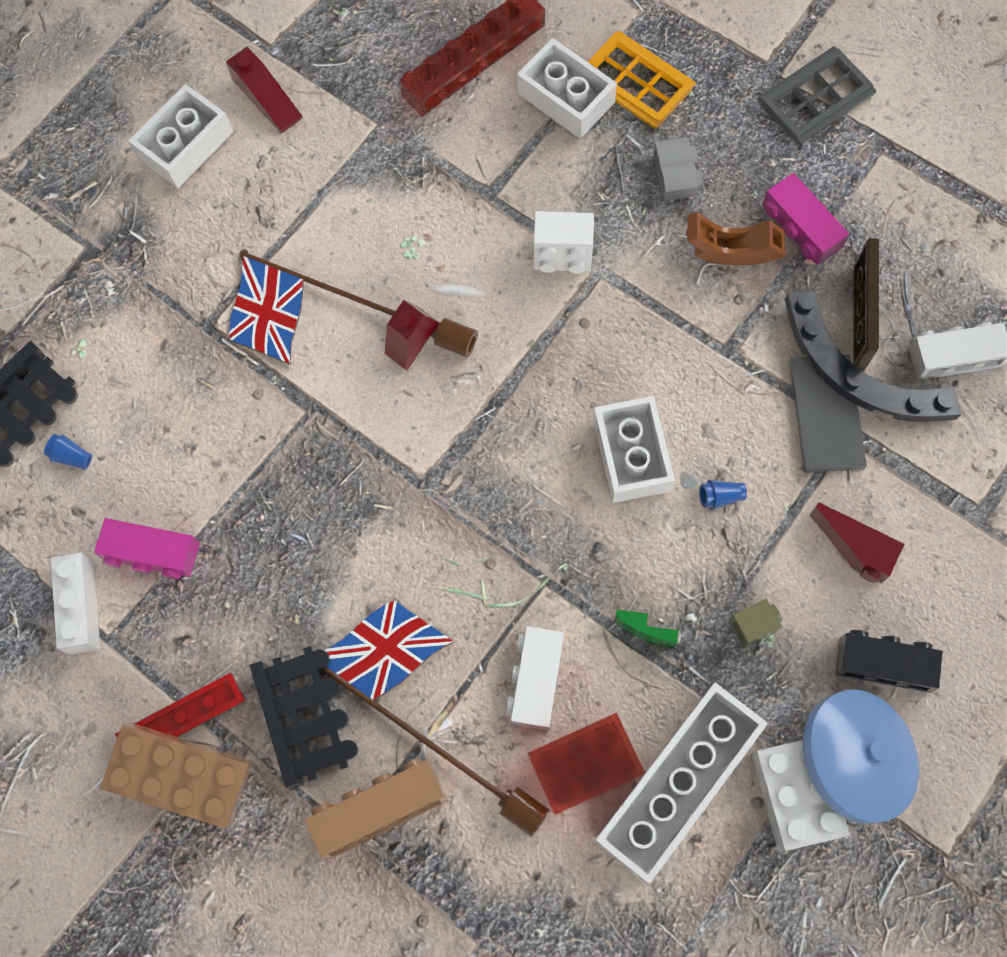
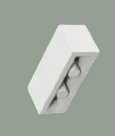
[908,322,1007,380]
[51,552,100,655]
[506,626,564,731]

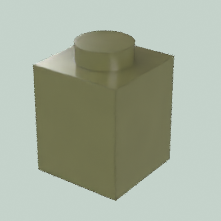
[729,598,782,648]

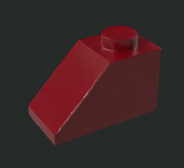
[384,299,440,371]

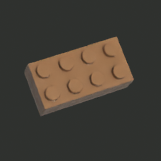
[100,723,253,829]
[305,758,448,859]

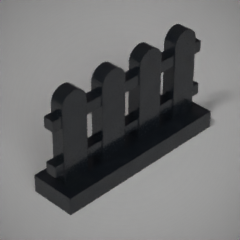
[0,340,78,467]
[249,646,359,790]

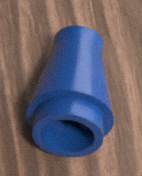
[44,434,93,470]
[699,480,747,510]

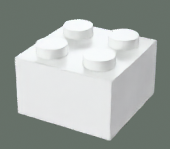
[534,211,594,274]

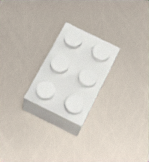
[517,38,617,139]
[128,84,233,189]
[593,396,675,503]
[751,740,850,852]

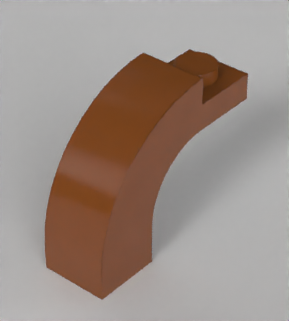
[686,212,785,265]

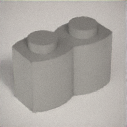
[653,137,703,201]

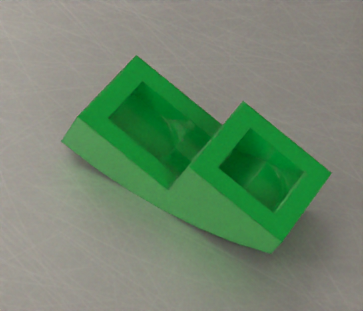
[614,610,679,648]

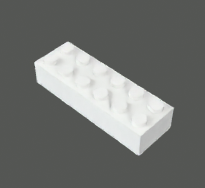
[594,683,768,884]

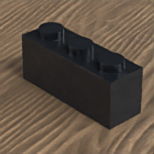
[835,630,943,693]

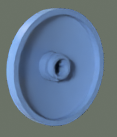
[803,690,919,824]

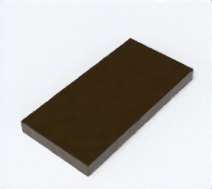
[853,238,879,371]

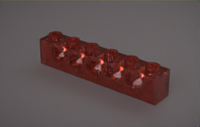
[399,0,545,117]

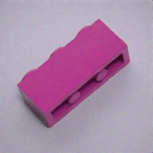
[763,173,849,266]
[94,518,200,580]

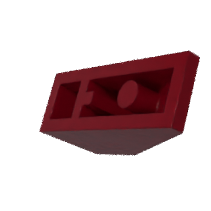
[226,47,303,134]
[810,502,905,583]

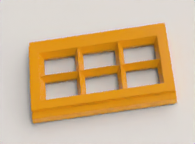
[588,30,696,129]

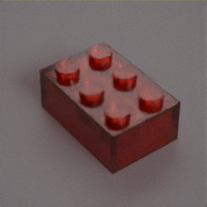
[527,712,645,817]

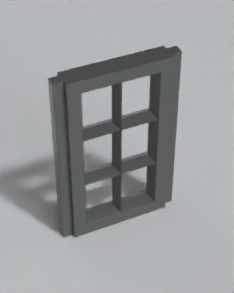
[757,46,877,145]

